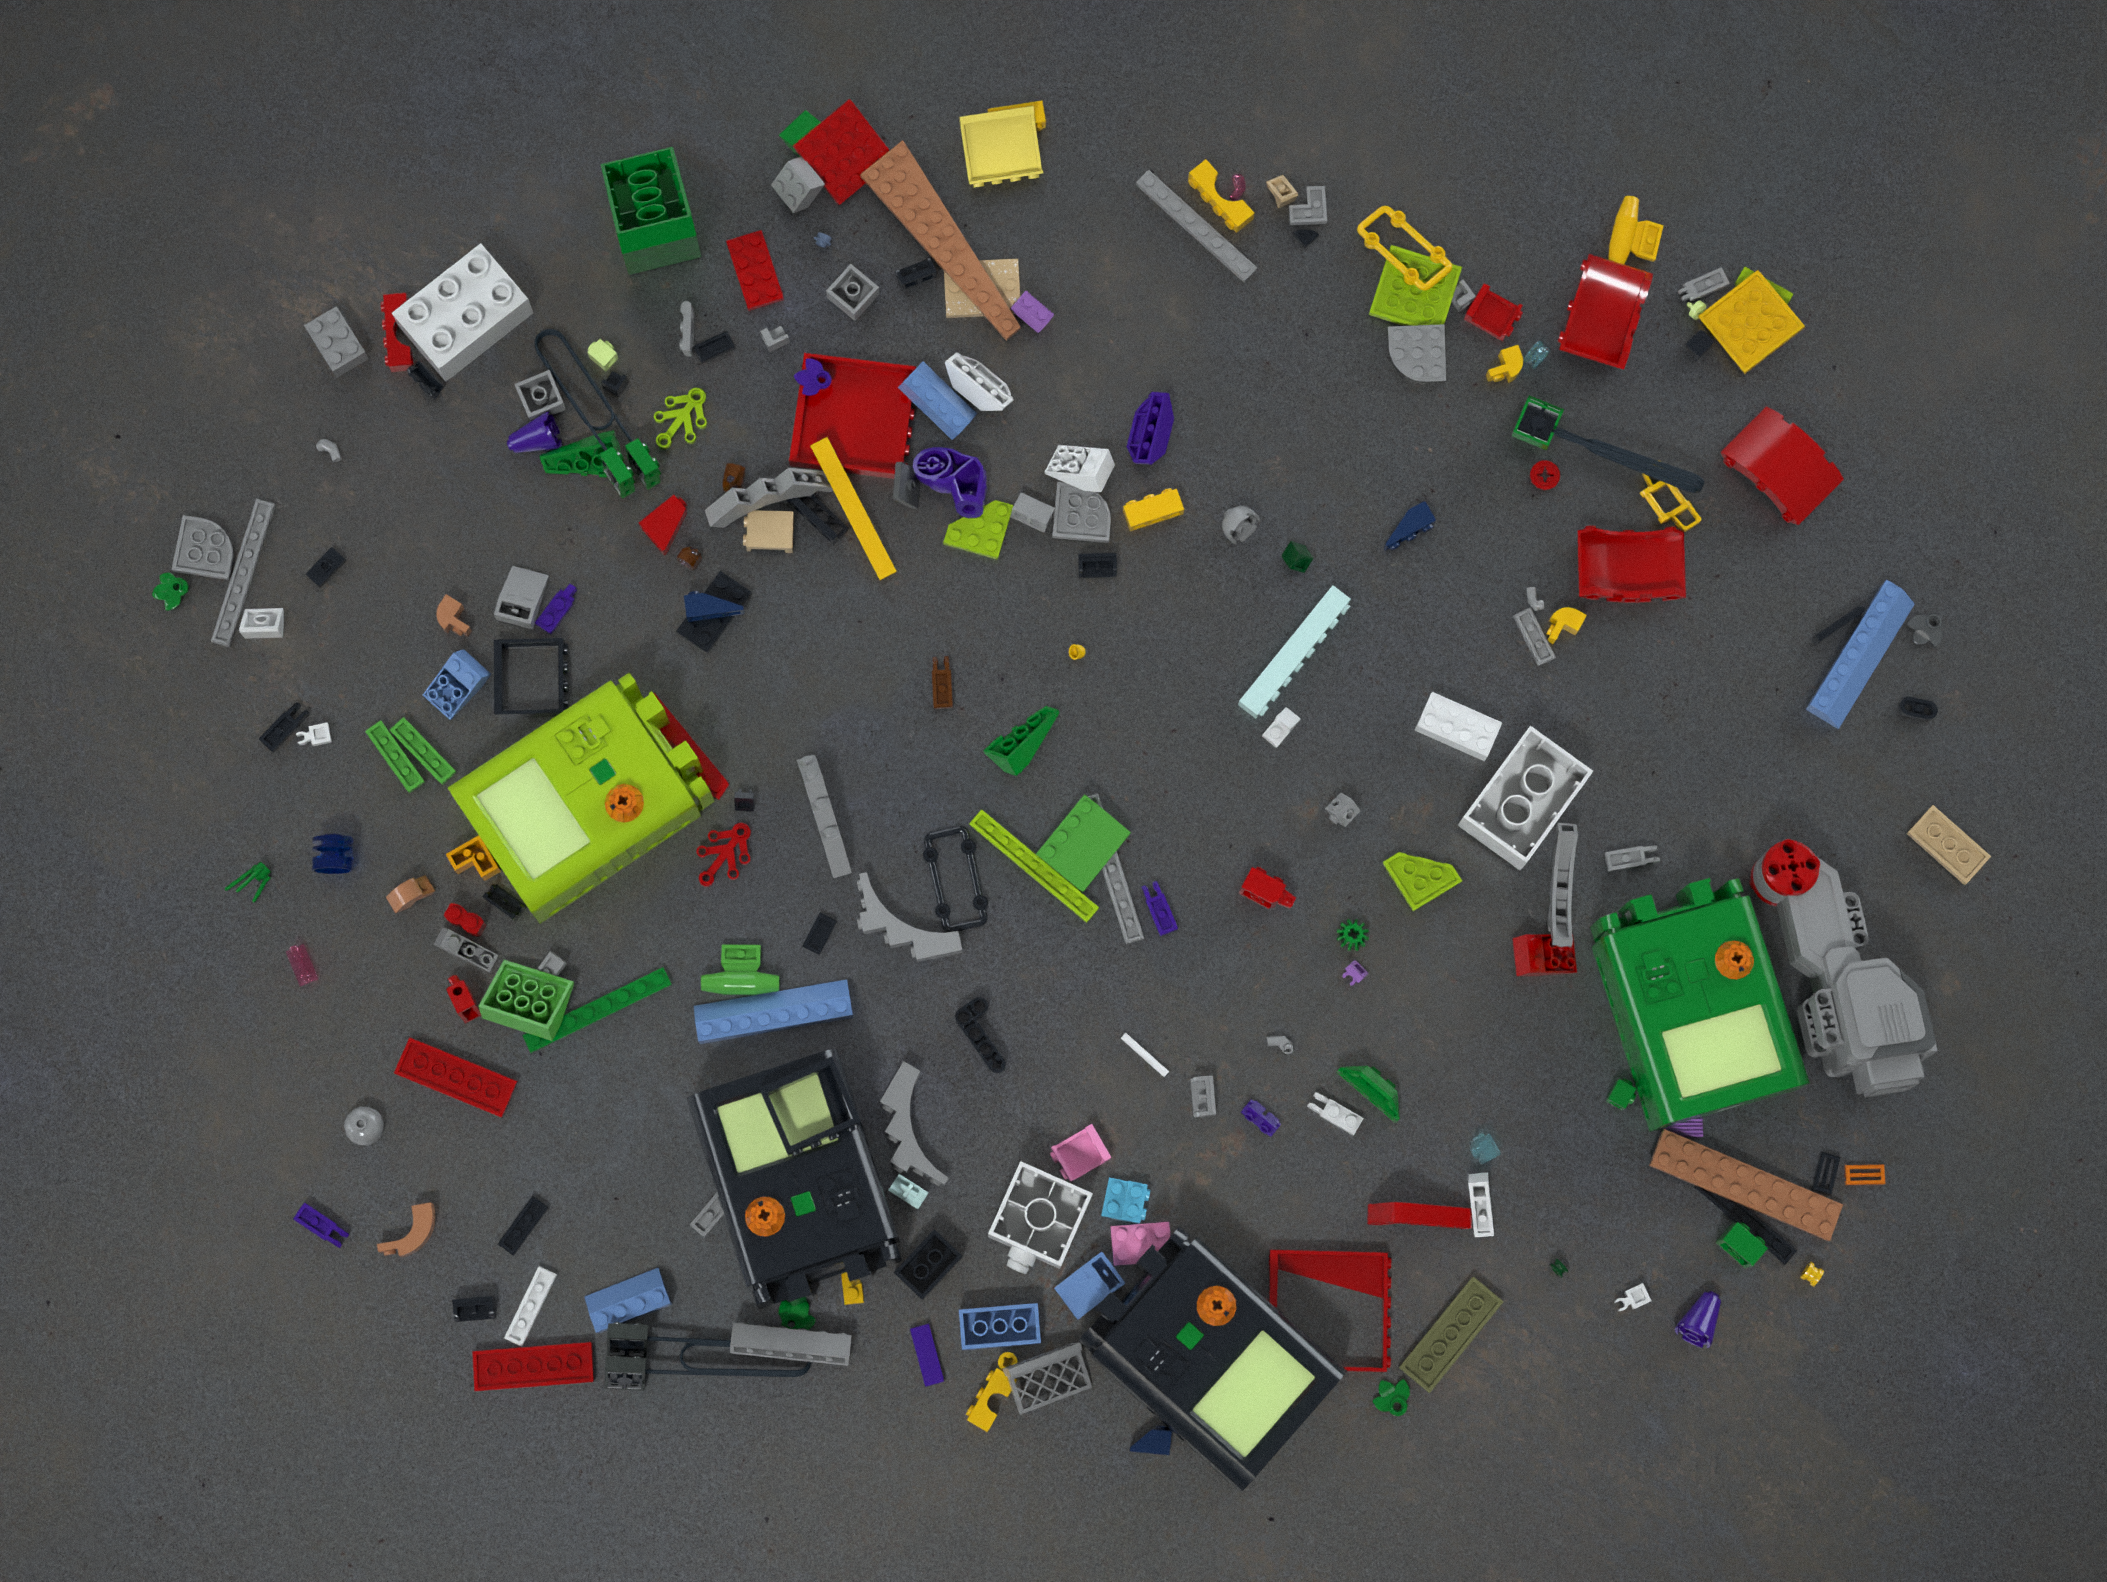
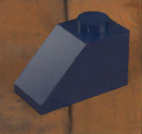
[1129,1426,1172,1455]

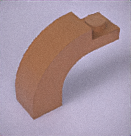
[377,1202,435,1257]

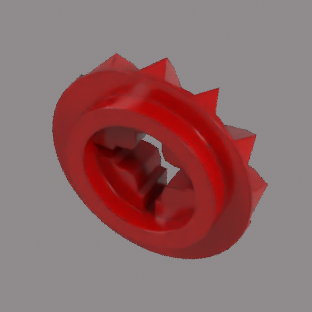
[1529,460,1560,491]

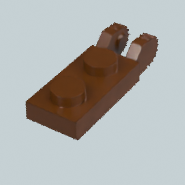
[932,656,953,709]

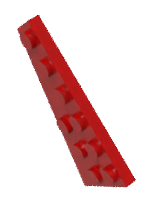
[654,693,730,800]

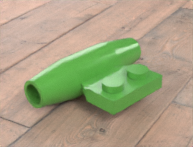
[701,945,780,995]

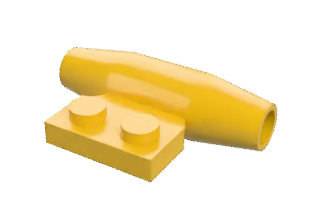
[1608,196,1664,264]

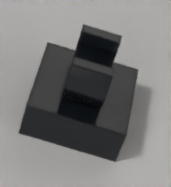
[734,789,755,811]

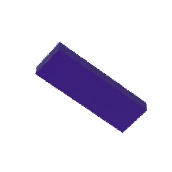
[910,1324,944,1387]

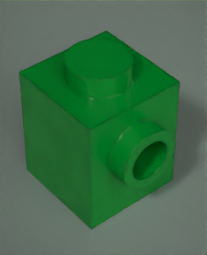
[1605,1078,1637,1110]

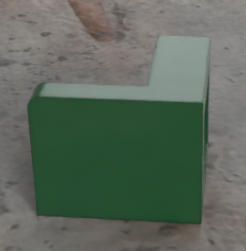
[1281,541,1314,573]

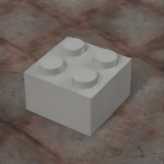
[771,156,825,213]
[826,264,880,321]
[514,370,566,422]

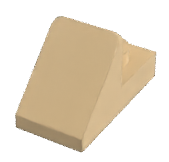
[1266,175,1298,208]

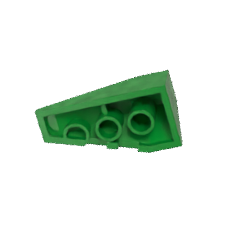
[539,430,621,477]
[983,706,1060,776]

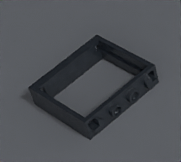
[494,638,569,719]
[759,1056,861,1157]

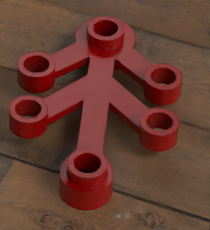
[696,823,751,887]

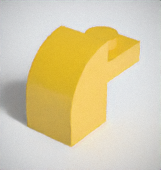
[1486,345,1523,383]
[1546,607,1587,644]

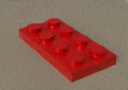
[726,230,784,311]

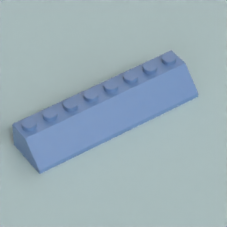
[1806,580,1914,729]
[694,979,853,1044]

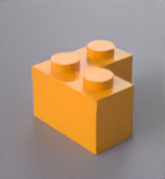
[446,835,501,881]

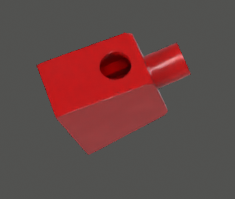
[446,975,481,1024]

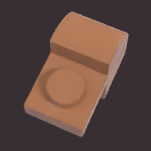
[436,594,472,637]
[386,875,435,914]

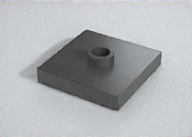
[893,462,920,509]

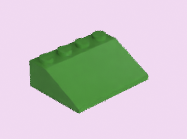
[1036,794,1131,892]
[478,960,574,1041]

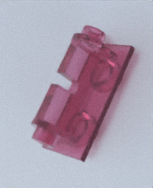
[286,944,318,987]

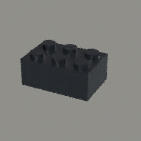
[893,1229,963,1301]

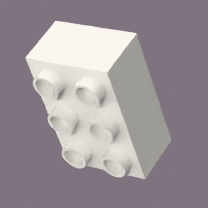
[392,243,534,382]
[1458,726,1593,870]

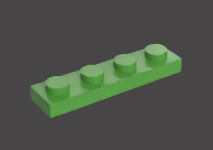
[390,717,457,785]
[365,720,425,794]

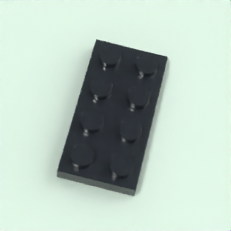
[676,571,752,654]

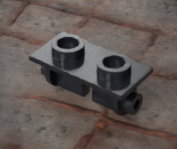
[407,360,444,399]

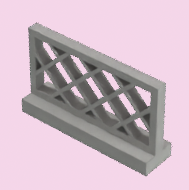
[1003,1342,1092,1414]

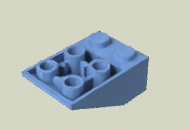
[423,649,491,720]
[1054,1252,1125,1320]

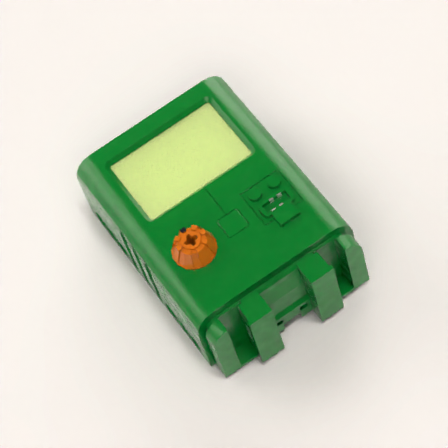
[1590,878,1810,1132]

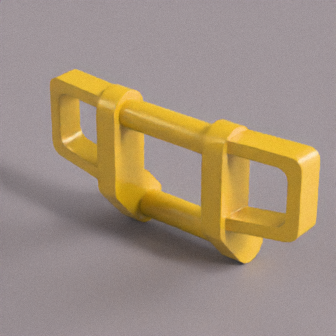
[1639,460,1701,532]

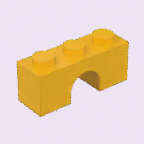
[966,1368,1017,1432]

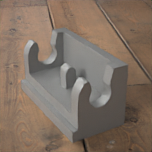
[1011,493,1055,533]
[1190,1075,1216,1118]

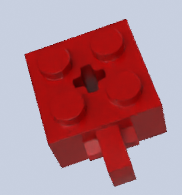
[1239,867,1296,909]

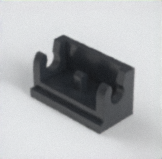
[895,257,937,291]
[1078,553,1117,579]
[482,884,527,922]
[452,1296,496,1322]

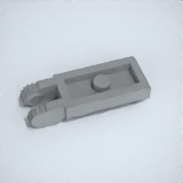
[679,301,695,356]
[1604,845,1660,872]

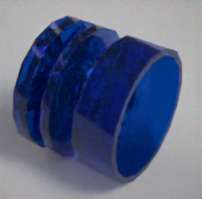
[312,834,354,874]

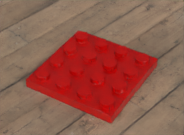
[792,99,890,205]

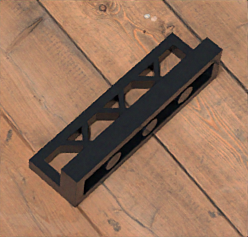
[786,495,849,545]

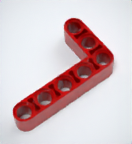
[1367,1202,1472,1229]

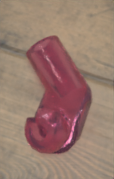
[1229,173,1246,201]

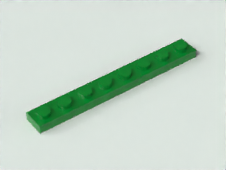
[522,967,672,1054]

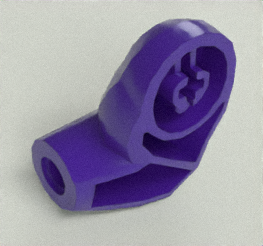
[913,447,987,518]

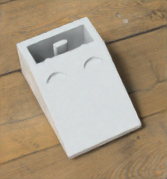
[1045,445,1115,492]

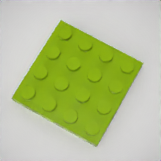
[1369,245,1462,326]

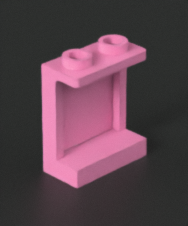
[1050,1124,1111,1182]

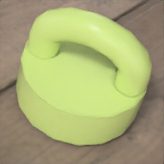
[1687,301,1706,320]

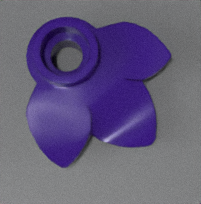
[794,359,831,396]

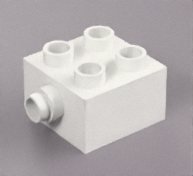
[988,1161,1093,1274]

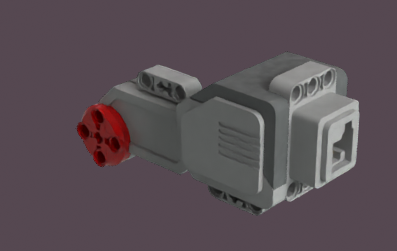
[1750,839,1938,1097]

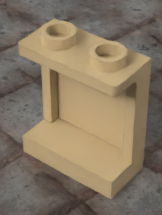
[743,510,794,553]

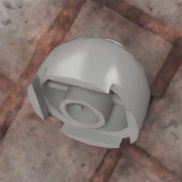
[1222,506,1260,544]
[344,1107,384,1146]

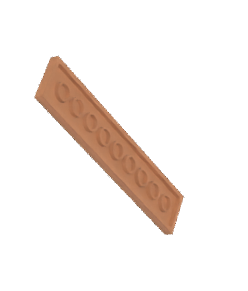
[1649,1129,1843,1241]

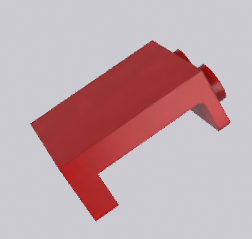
[1464,283,1523,341]

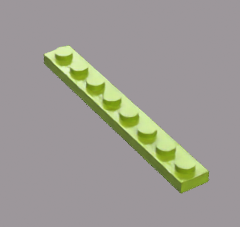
[969,809,1099,923]

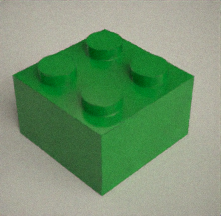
[1715,1222,1768,1268]

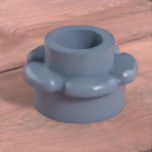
[814,232,832,248]

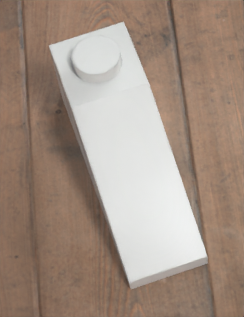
[1468,1173,1494,1237]

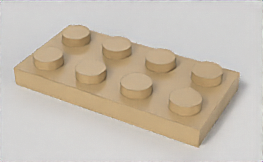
[1907,805,1991,885]

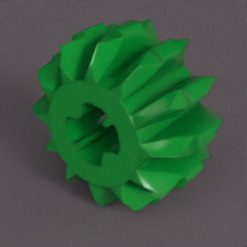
[1336,919,1369,951]

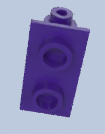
[1241,1099,1281,1137]

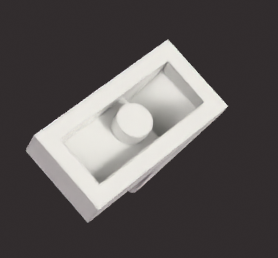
[1262,707,1301,748]

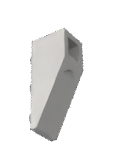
[434,928,498,972]

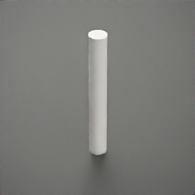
[1121,1033,1169,1077]

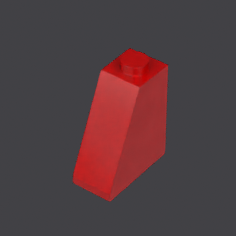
[639,495,687,556]

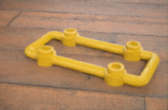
[1357,205,1453,291]

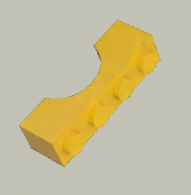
[1188,159,1255,233]

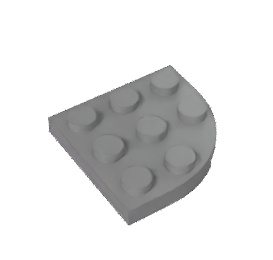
[1388,324,1446,382]
[1052,481,1111,543]
[171,515,234,580]

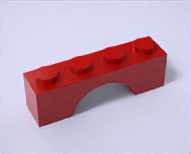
[381,293,414,372]

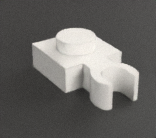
[296,723,332,746]
[1614,1283,1651,1311]

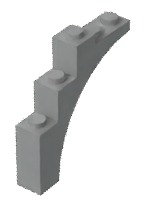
[797,754,852,878]
[1547,823,1578,947]
[857,872,962,962]
[880,1061,949,1187]

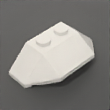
[945,352,1014,411]

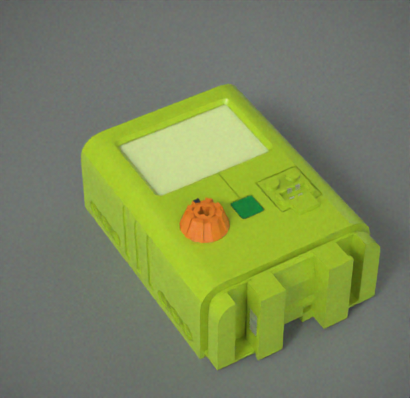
[448,673,715,924]

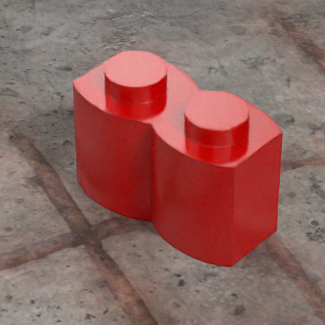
[444,903,487,937]

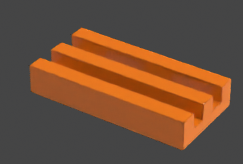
[1844,1164,1885,1185]

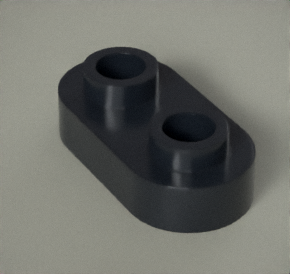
[1898,697,1938,721]

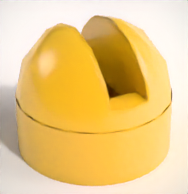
[1069,644,1085,660]

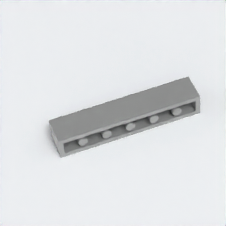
[730,1322,852,1366]

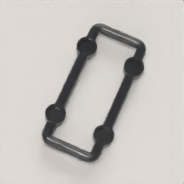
[923,826,988,932]

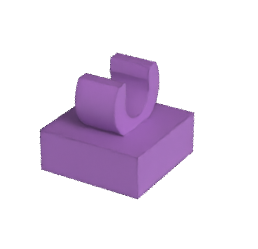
[1343,960,1369,986]

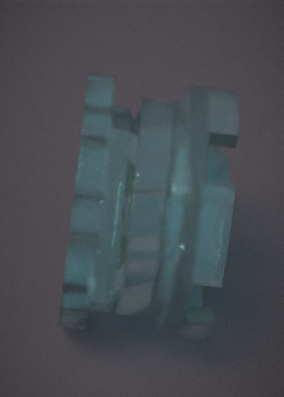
[1523,340,1551,370]

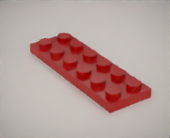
[394,1037,518,1118]
[472,1342,594,1392]

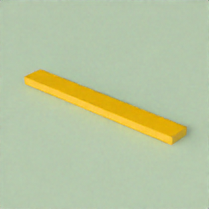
[810,437,897,581]

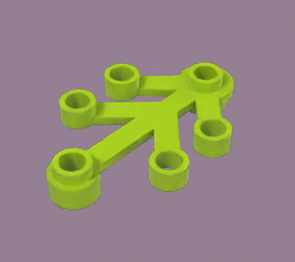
[654,388,707,450]

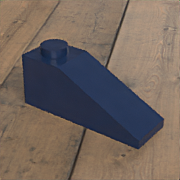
[684,591,745,622]

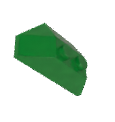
[1336,1065,1400,1123]

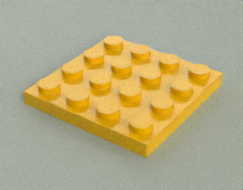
[1698,270,1805,374]

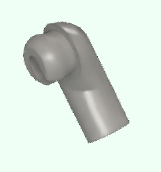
[316,439,342,462]
[1526,587,1545,611]
[1267,1035,1294,1054]

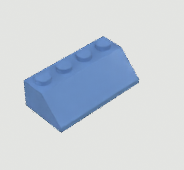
[898,361,977,440]
[585,1268,672,1334]

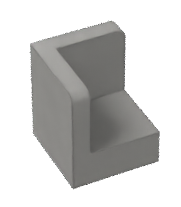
[1451,279,1476,312]
[760,326,790,352]

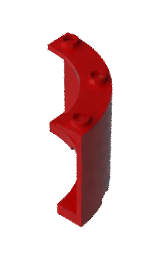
[1558,254,1653,370]
[1720,407,1844,525]
[1577,525,1686,603]

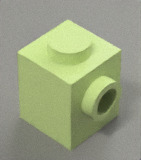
[587,339,619,372]

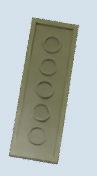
[1398,1277,1503,1393]

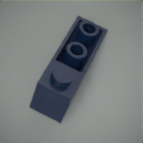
[1384,501,1436,551]

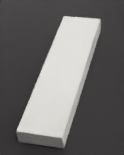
[504,1266,557,1347]

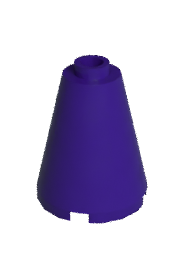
[507,412,562,453]
[1674,1291,1721,1348]

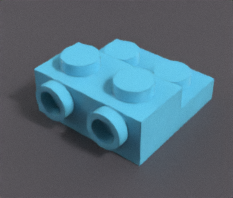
[1101,1177,1151,1224]

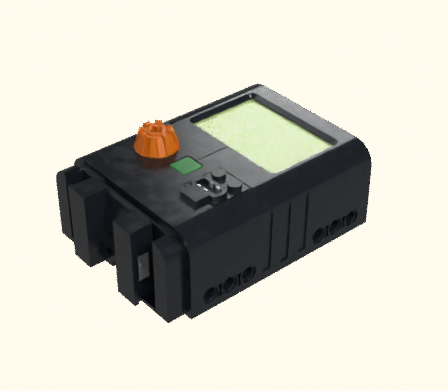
[687,1049,902,1309]
[1079,1226,1347,1492]

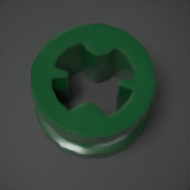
[1549,1259,1569,1278]

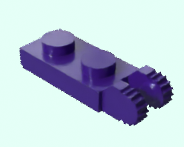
[1141,881,1178,937]
[293,1203,349,1248]

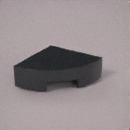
[1293,229,1319,248]

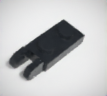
[259,702,310,753]

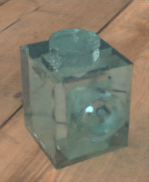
[1470,1133,1501,1165]

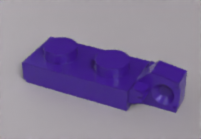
[535,584,577,635]

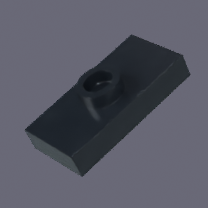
[305,547,346,588]

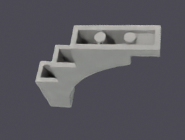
[705,468,833,528]

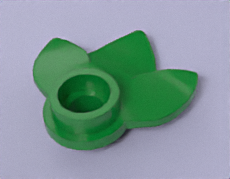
[152,573,188,611]
[778,1300,816,1330]
[1373,1379,1410,1416]

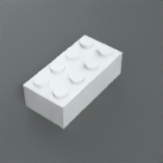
[1415,692,1502,761]

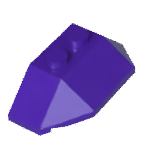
[1126,392,1174,465]

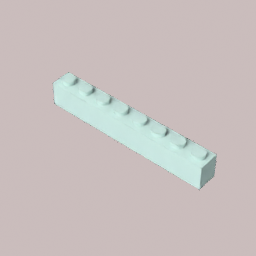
[1238,586,1351,719]

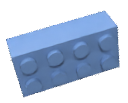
[959,1303,1041,1350]

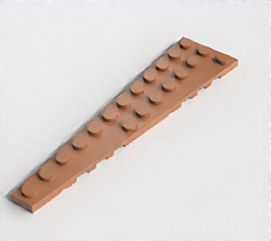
[860,140,1021,341]

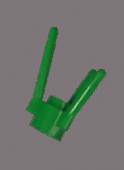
[224,862,271,903]

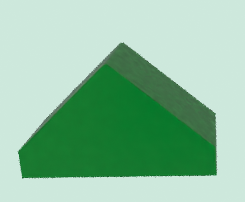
[600,147,701,275]

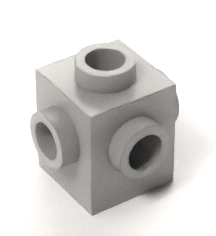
[1325,793,1360,827]

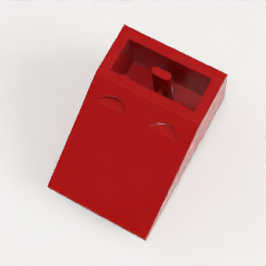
[1513,934,1577,976]

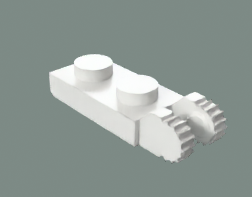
[1307,1092,1364,1136]

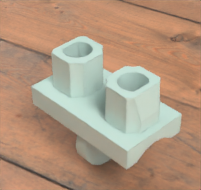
[888,1174,929,1209]

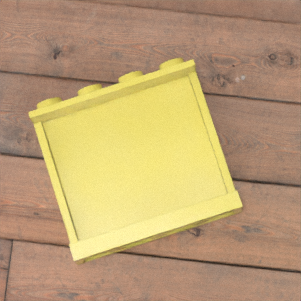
[959,106,1043,187]

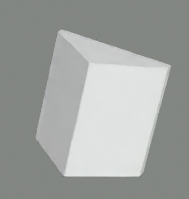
[239,608,284,639]

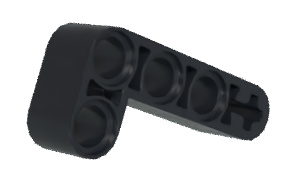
[955,997,1006,1075]

